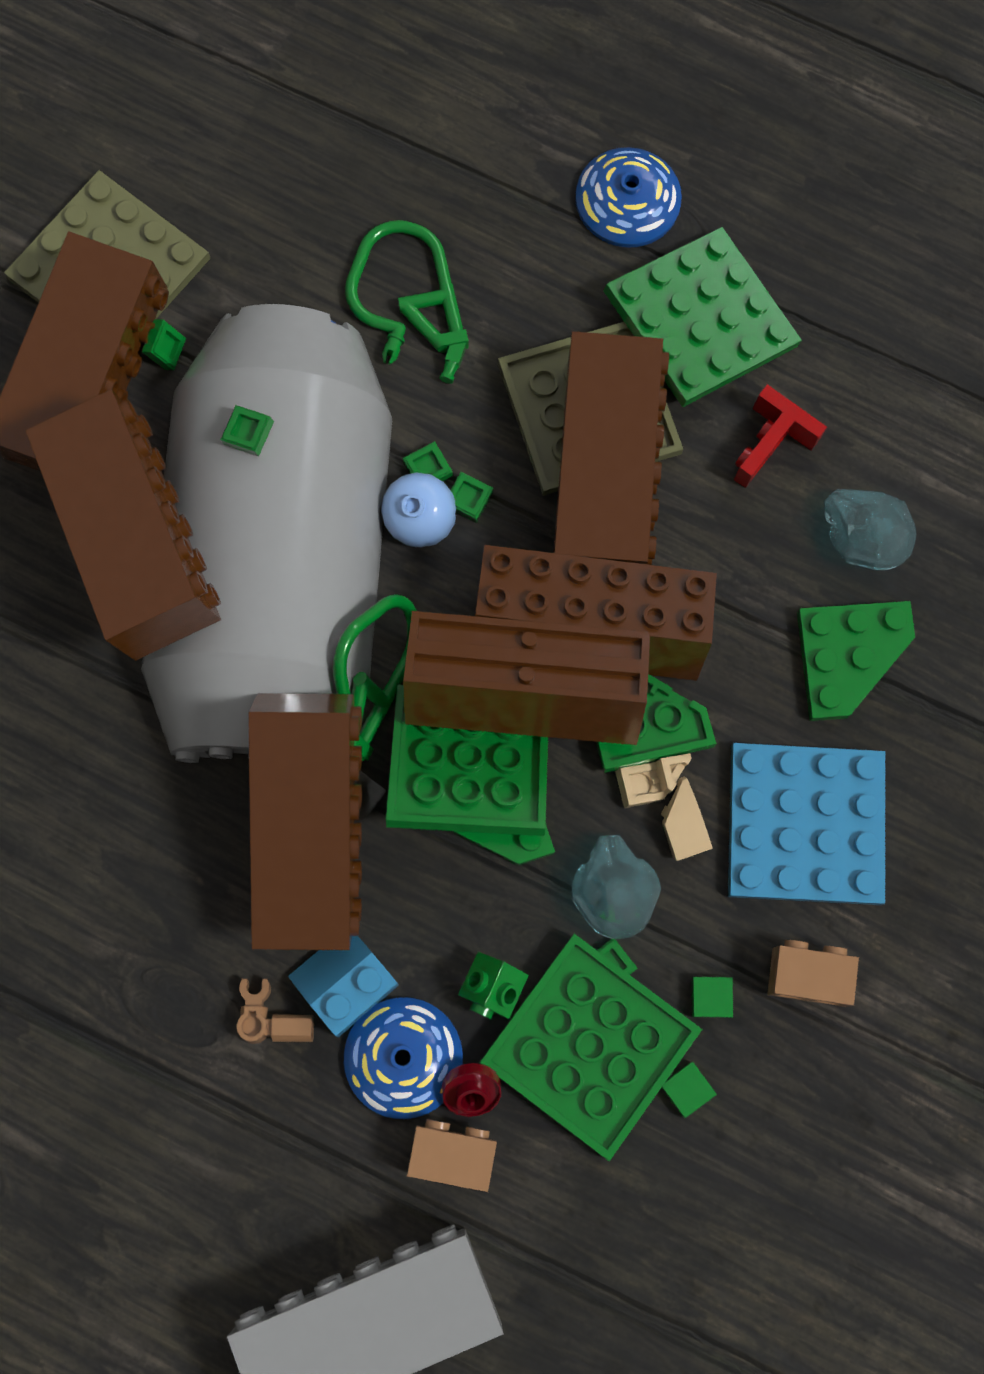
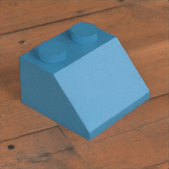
[288,936,399,1037]

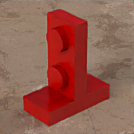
[734,384,827,488]

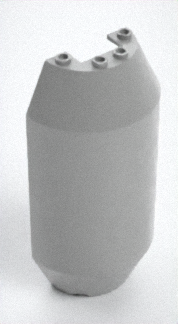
[141,304,392,763]

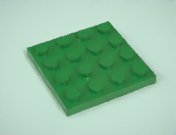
[603,227,802,407]
[386,685,548,836]
[480,934,703,1161]

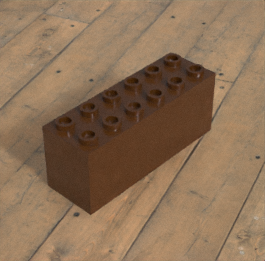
[0,231,169,472]
[553,331,669,565]
[25,389,221,661]
[475,545,717,681]
[403,611,650,745]
[248,693,362,950]

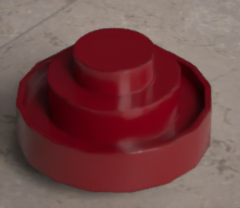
[442,1063,501,1117]

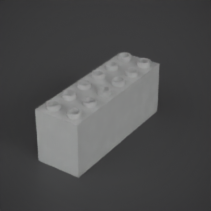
[227,1224,504,1374]

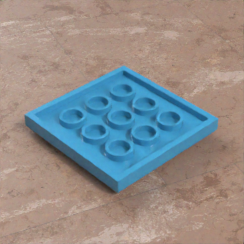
[728,743,885,905]

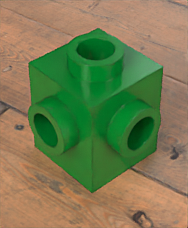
[458,952,529,1020]

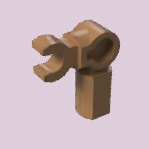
[237,979,314,1044]

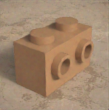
[767,940,859,1007]
[407,1119,497,1192]

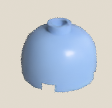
[381,472,456,547]

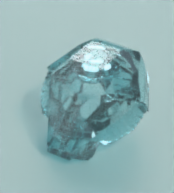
[823,489,916,570]
[571,834,662,940]

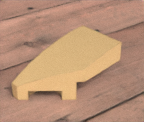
[615,753,692,808]
[661,776,713,861]

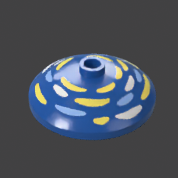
[575,147,682,248]
[344,998,463,1119]

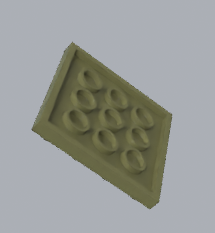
[4,170,210,319]
[498,322,683,496]

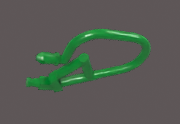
[345,220,469,384]
[333,594,417,761]

